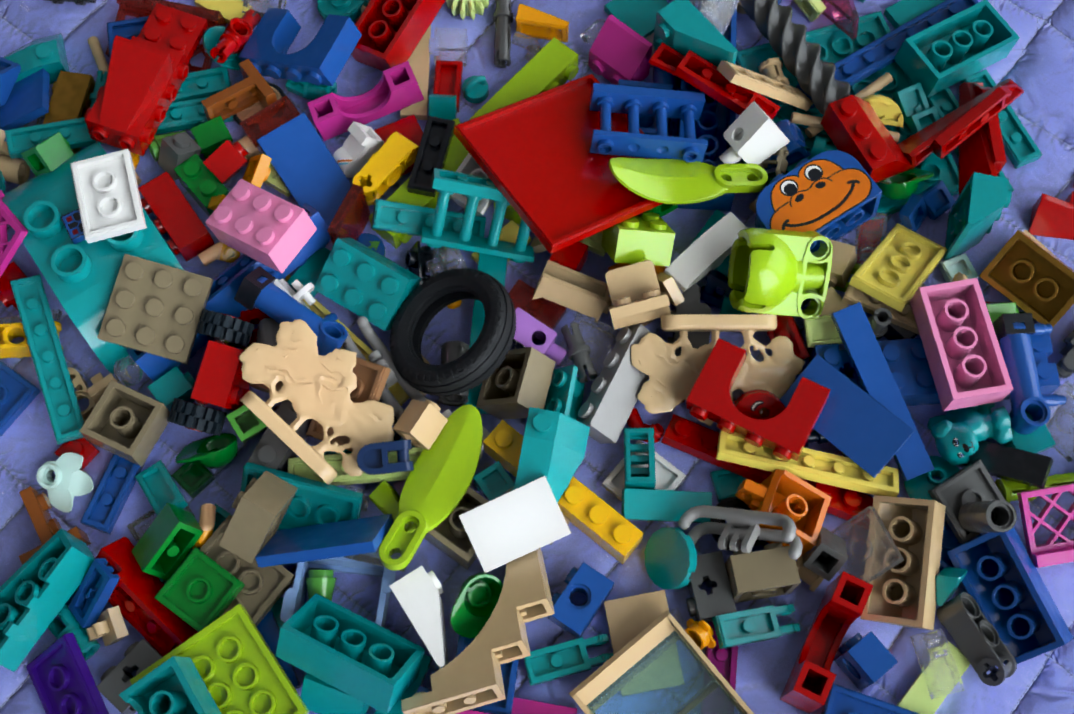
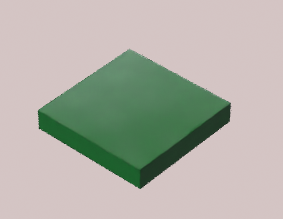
[154,547,245,632]

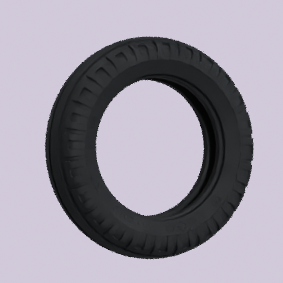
[390,268,516,396]

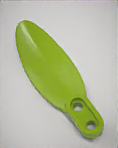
[608,157,768,205]
[379,404,483,571]

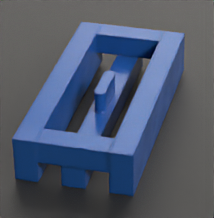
[68,558,120,628]

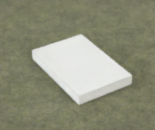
[70,148,147,244]
[459,476,571,573]

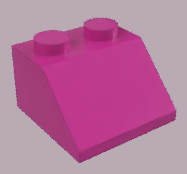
[588,14,653,85]

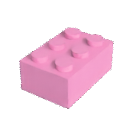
[205,179,317,273]

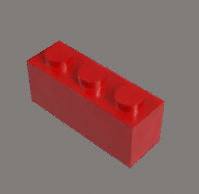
[138,171,215,262]

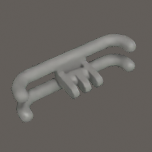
[342,316,427,420]
[678,505,803,560]

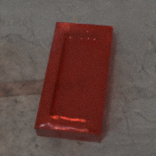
[239,96,300,148]

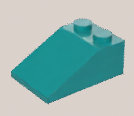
[653,0,738,67]

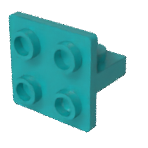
[544,365,585,420]

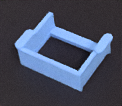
[280,555,396,628]

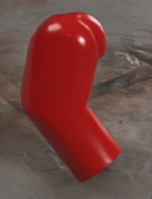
[627,408,664,443]

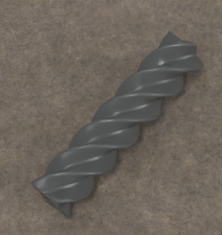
[740,0,851,115]

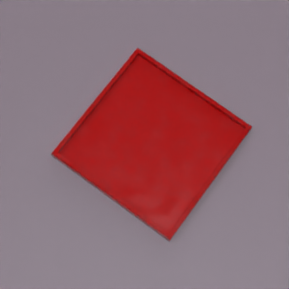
[453,74,663,254]

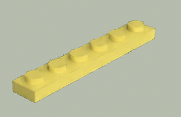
[716,430,899,497]

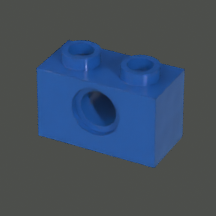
[548,562,614,638]
[834,631,898,691]

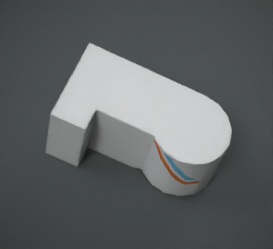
[333,121,384,178]

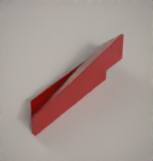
[897,79,1024,170]
[959,82,1007,195]

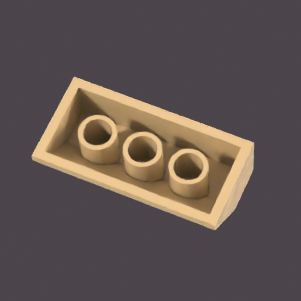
[860,495,946,631]

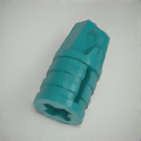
[285,80,337,100]

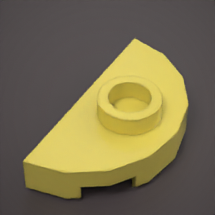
[863,95,904,128]

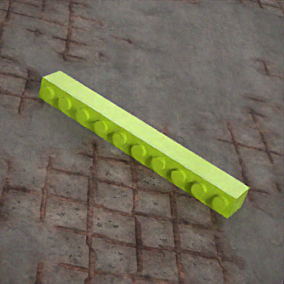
[369,37,579,249]

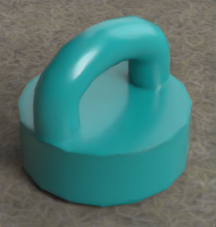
[462,76,489,104]

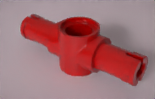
[210,9,261,63]

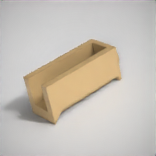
[532,260,612,323]

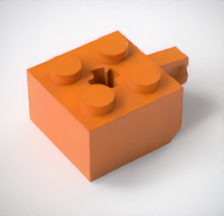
[735,469,832,559]

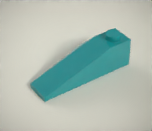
[2,33,70,84]

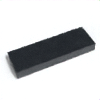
[407,116,456,197]
[956,441,1053,489]

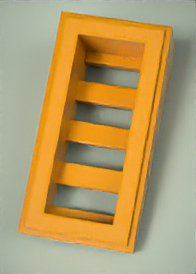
[516,4,569,42]

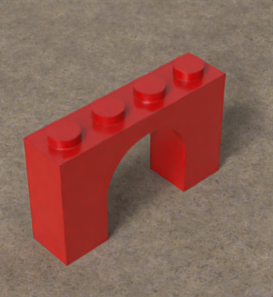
[686,338,831,461]
[780,571,874,714]

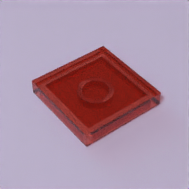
[327,184,371,245]

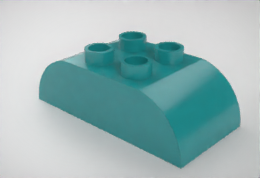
[2,141,184,374]

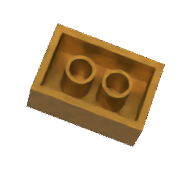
[979,230,1074,327]

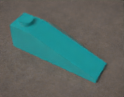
[514,407,590,502]

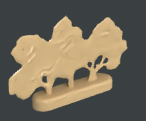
[631,314,805,427]
[239,319,395,485]

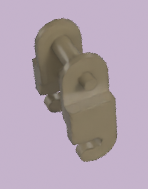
[759,146,789,176]

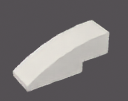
[664,212,748,292]

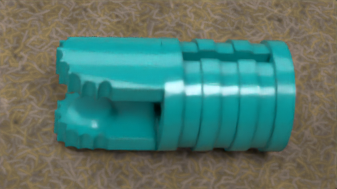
[48,604,100,661]

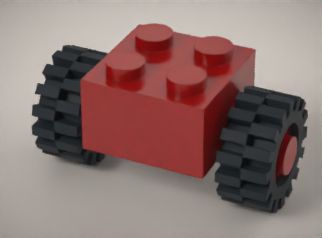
[167,309,255,436]

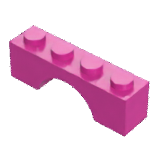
[307,61,425,141]

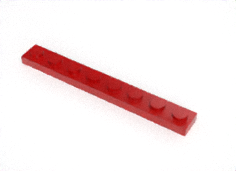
[661,414,873,530]

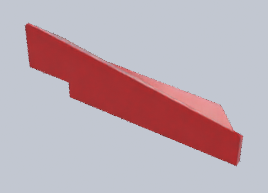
[648,42,781,120]
[1028,191,1074,240]
[96,537,198,656]

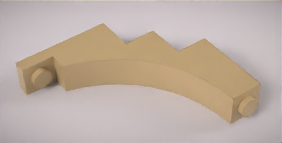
[401,548,555,714]

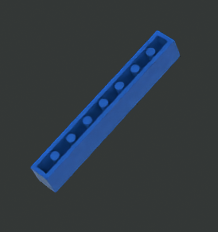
[126,203,335,382]

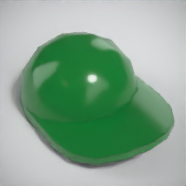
[877,168,934,200]
[175,433,238,469]
[450,572,503,638]

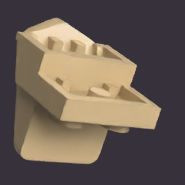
[605,260,671,330]

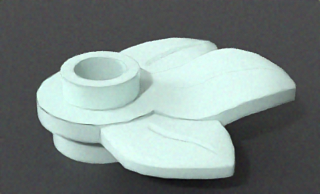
[36,452,94,513]

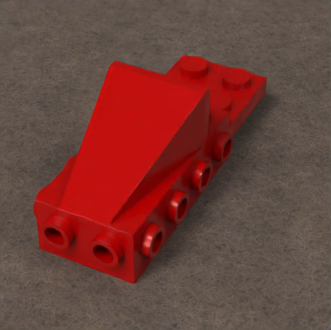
[85,3,208,156]

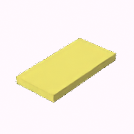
[849,223,947,312]

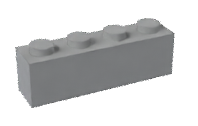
[576,324,652,444]

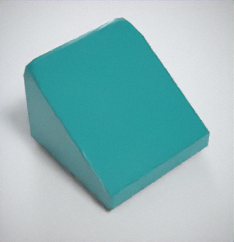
[936,567,968,606]

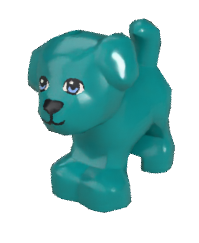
[927,403,1013,465]

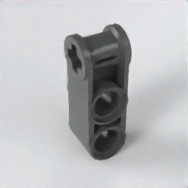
[937,592,1017,686]

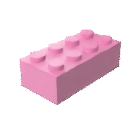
[910,278,1013,412]

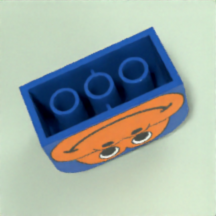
[755,150,882,253]

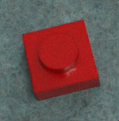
[54,438,99,470]

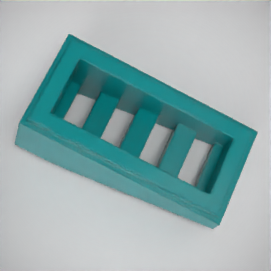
[624,428,656,490]

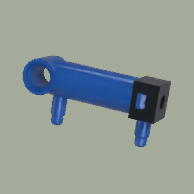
[234,266,348,356]
[992,313,1067,435]

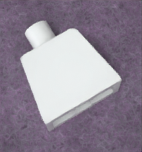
[719,101,790,165]

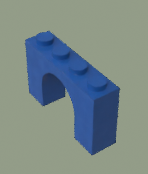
[238,7,362,86]

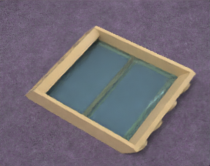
[569,610,754,714]

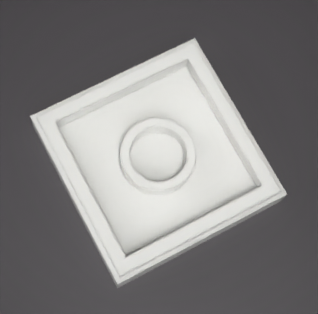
[602,440,686,523]

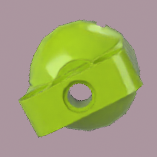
[728,228,833,320]

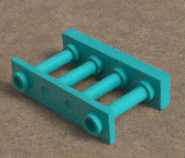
[421,168,535,263]

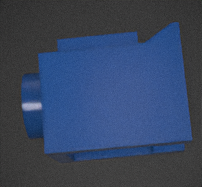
[774,119,811,167]

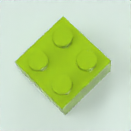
[601,212,676,267]

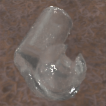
[512,31,542,61]

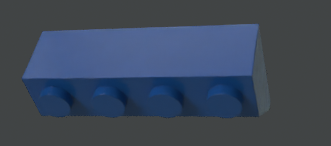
[947,527,1073,664]

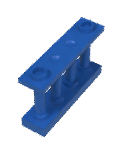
[589,83,708,162]

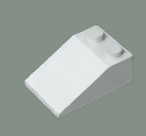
[389,565,448,669]

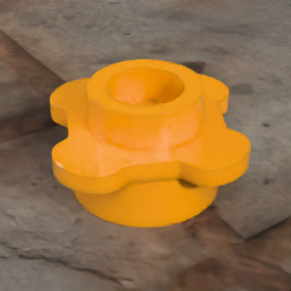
[685,618,716,650]

